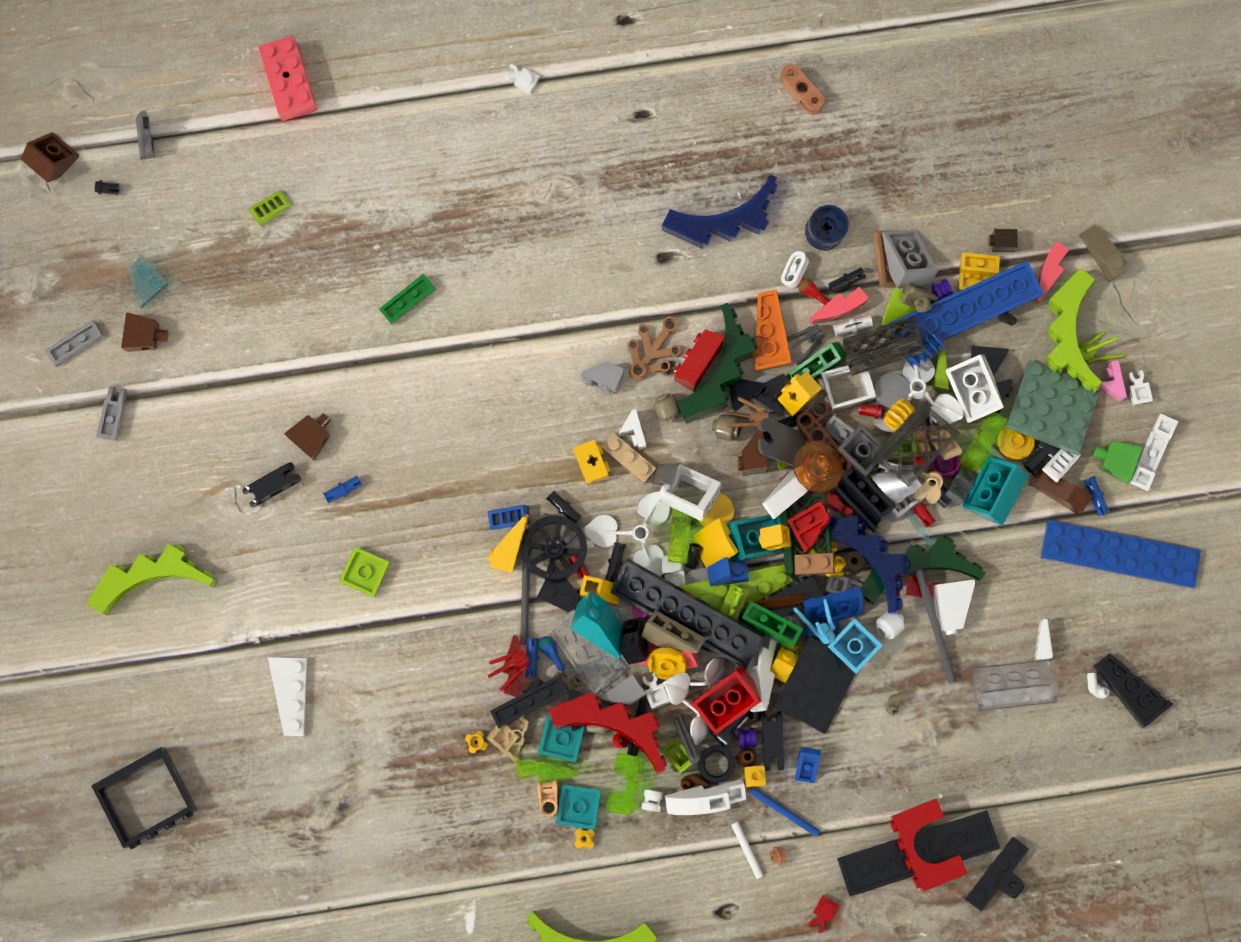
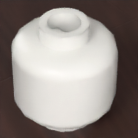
[876,610,905,639]

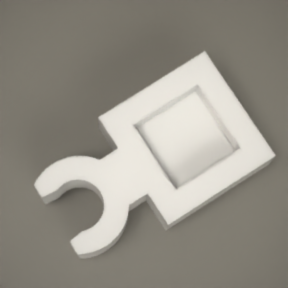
[505,64,540,94]
[1128,370,1153,406]
[643,673,670,710]

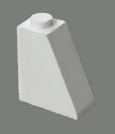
[932,580,975,635]

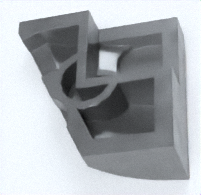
[136,111,155,159]
[871,466,925,506]

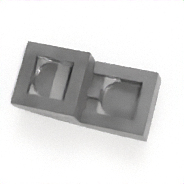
[651,463,678,485]
[945,464,977,505]
[825,576,864,599]

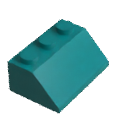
[962,456,1029,526]

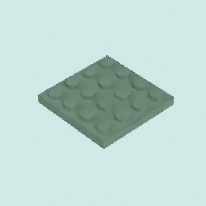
[1005,360,1101,455]

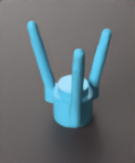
[794,599,835,644]

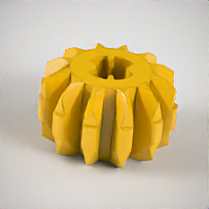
[884,399,915,433]

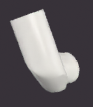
[1087,673,1109,699]

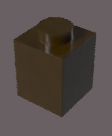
[989,229,1018,252]

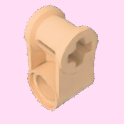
[537,779,558,818]

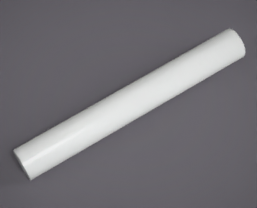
[731,822,764,879]

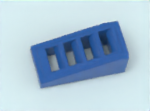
[488,505,531,530]

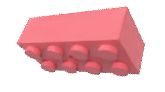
[258,35,318,121]

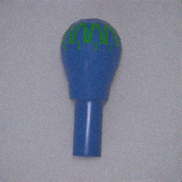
[538,636,565,671]

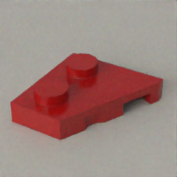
[787,501,831,553]

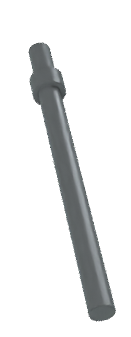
[520,529,532,645]
[915,569,956,683]

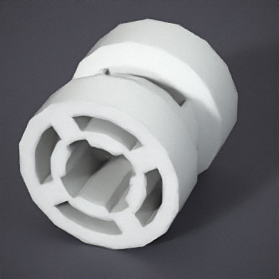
[641,789,664,812]

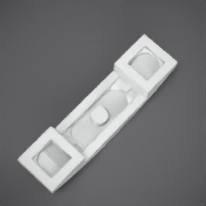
[1130,414,1178,491]

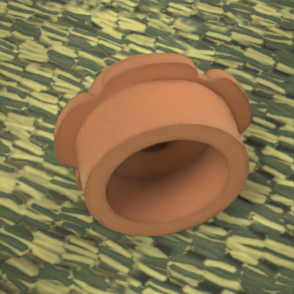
[770,846,786,866]

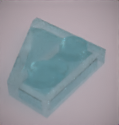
[128,256,169,309]

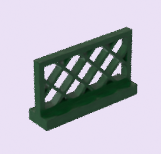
[780,492,832,577]

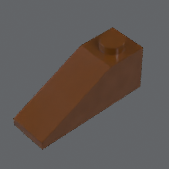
[1029,469,1093,515]

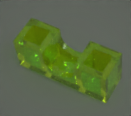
[960,412,1007,472]
[606,753,644,816]

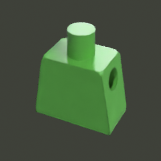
[1092,441,1143,484]

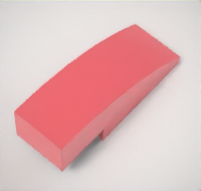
[1036,241,1069,303]
[810,287,869,324]

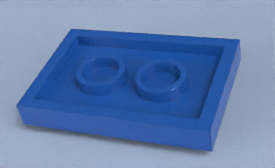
[803,587,863,627]

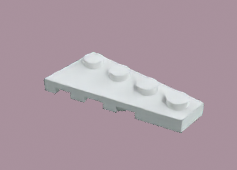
[268,657,308,736]

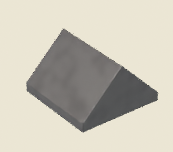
[837,424,889,477]

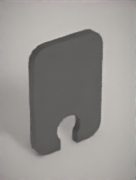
[758,418,805,468]

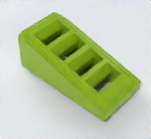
[248,190,292,227]
[931,350,949,393]

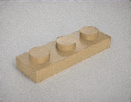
[601,432,656,484]

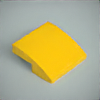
[958,252,1000,291]
[692,517,739,568]

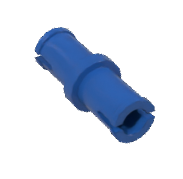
[323,475,363,504]
[1084,476,1110,516]
[525,638,540,677]

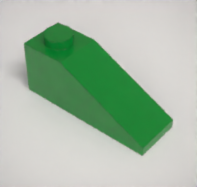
[787,342,849,380]
[742,601,803,651]

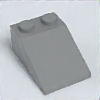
[882,230,938,288]

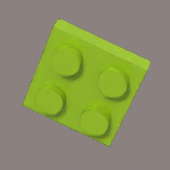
[338,547,390,598]

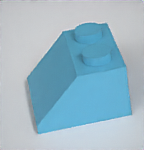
[827,618,883,674]

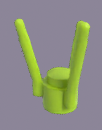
[1079,331,1125,364]

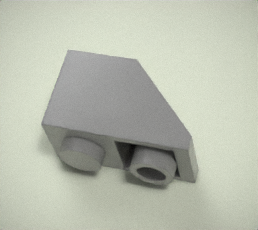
[580,362,624,394]
[600,674,646,706]

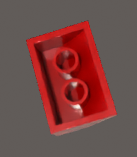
[673,329,725,392]
[691,664,761,735]

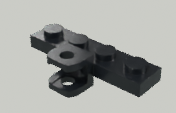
[965,837,1029,913]

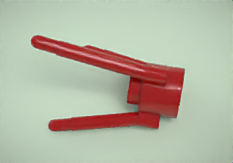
[488,650,530,691]

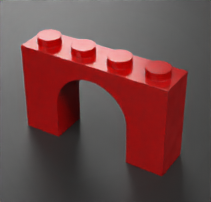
[889,798,968,892]

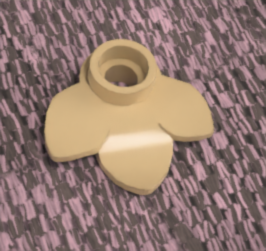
[910,470,943,504]

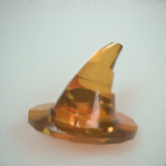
[793,442,843,492]

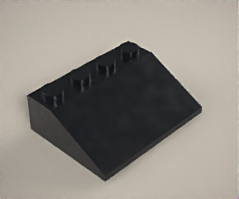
[773,636,855,734]

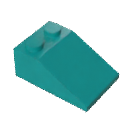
[727,515,783,562]
[570,591,622,659]

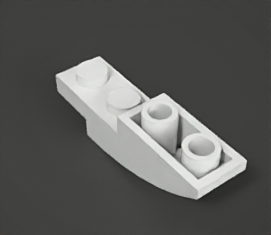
[746,635,776,712]
[665,779,746,815]

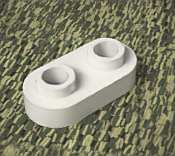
[781,251,809,288]

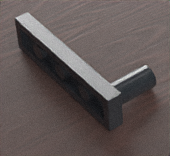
[490,675,569,729]

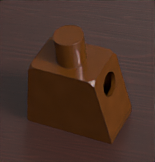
[121,312,169,352]
[284,413,331,461]

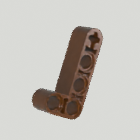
[796,400,851,475]

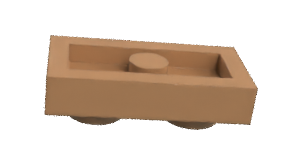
[795,553,835,575]

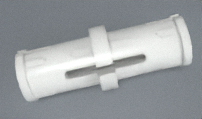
[833,315,873,337]

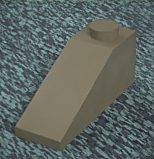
[1079,225,1130,282]
[641,610,706,653]

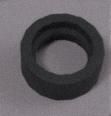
[698,745,735,783]

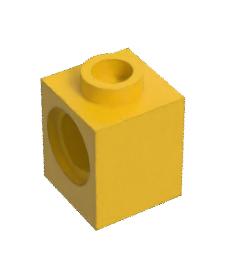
[759,524,791,551]
[744,766,766,787]

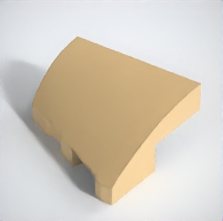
[486,717,529,763]

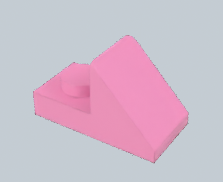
[1101,360,1127,401]

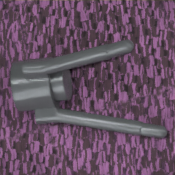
[787,324,825,366]

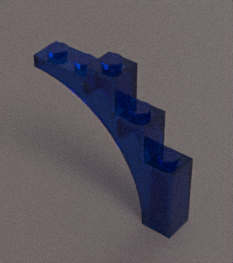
[662,174,778,249]
[818,516,911,615]

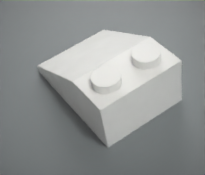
[945,354,1004,423]

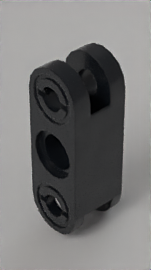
[242,462,302,508]
[761,711,784,771]

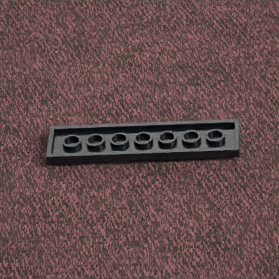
[610,559,764,669]
[837,810,1000,897]

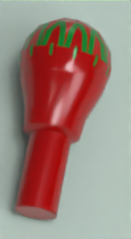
[798,278,830,306]

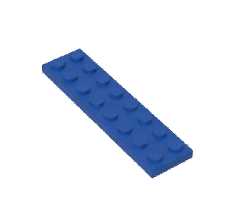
[888,260,1044,358]
[1040,520,1201,589]

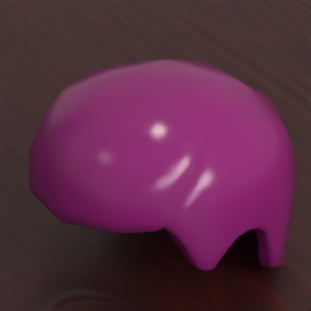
[930,451,961,478]

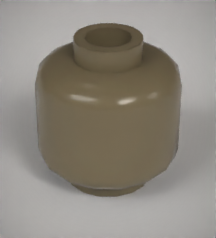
[653,393,680,423]
[712,414,742,441]

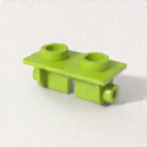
[721,584,749,620]

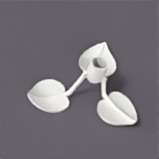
[873,357,963,432]
[584,492,670,577]
[663,656,725,746]

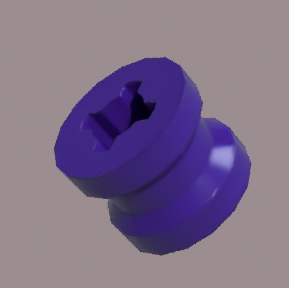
[931,279,953,301]
[738,728,756,749]

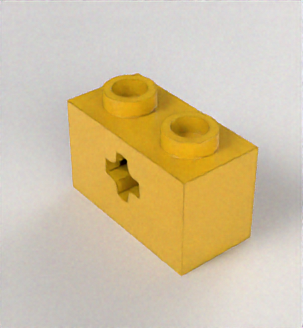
[778,372,822,416]
[573,440,610,486]

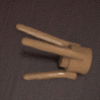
[724,397,768,428]

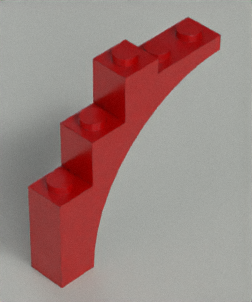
[548,692,667,775]

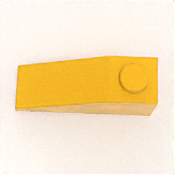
[488,514,529,573]

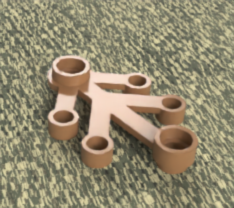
[628,316,681,381]

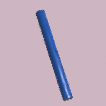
[750,787,820,837]

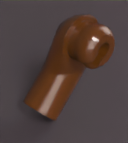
[680,773,710,790]

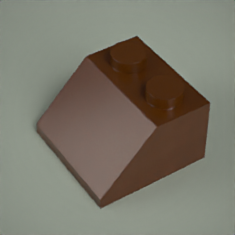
[21,132,79,183]
[737,429,768,476]

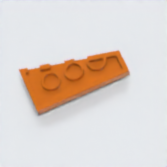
[754,290,792,372]

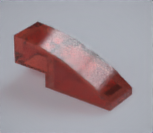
[502,635,524,698]

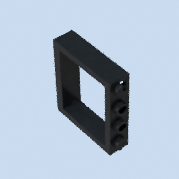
[91,747,197,850]

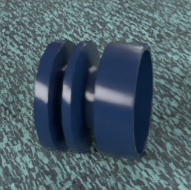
[805,205,849,251]

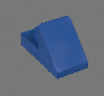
[707,557,749,586]
[795,747,821,783]

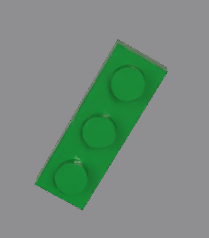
[379,274,436,325]

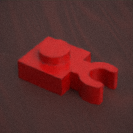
[826,492,853,518]
[906,575,940,598]
[809,895,840,933]

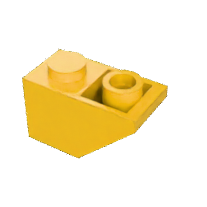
[580,575,619,605]
[770,642,804,683]

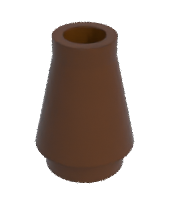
[737,748,756,767]

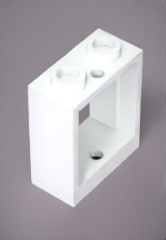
[818,361,876,412]
[660,464,721,521]

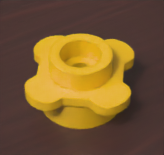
[465,731,487,753]
[574,829,595,849]

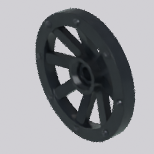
[521,516,587,581]

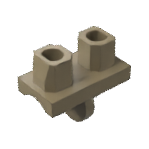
[901,283,939,314]

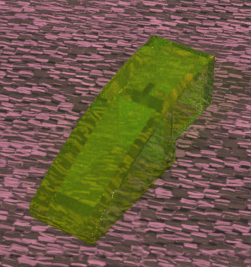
[668,508,691,564]
[515,758,578,783]

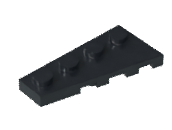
[1093,653,1173,728]

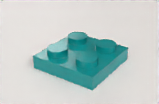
[538,715,585,763]
[556,784,601,830]

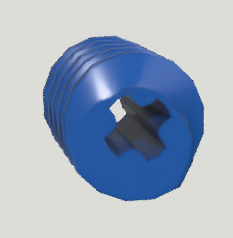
[902,331,946,371]

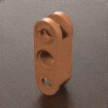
[780,64,824,115]

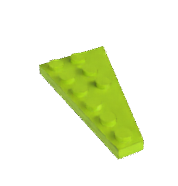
[678,563,793,611]

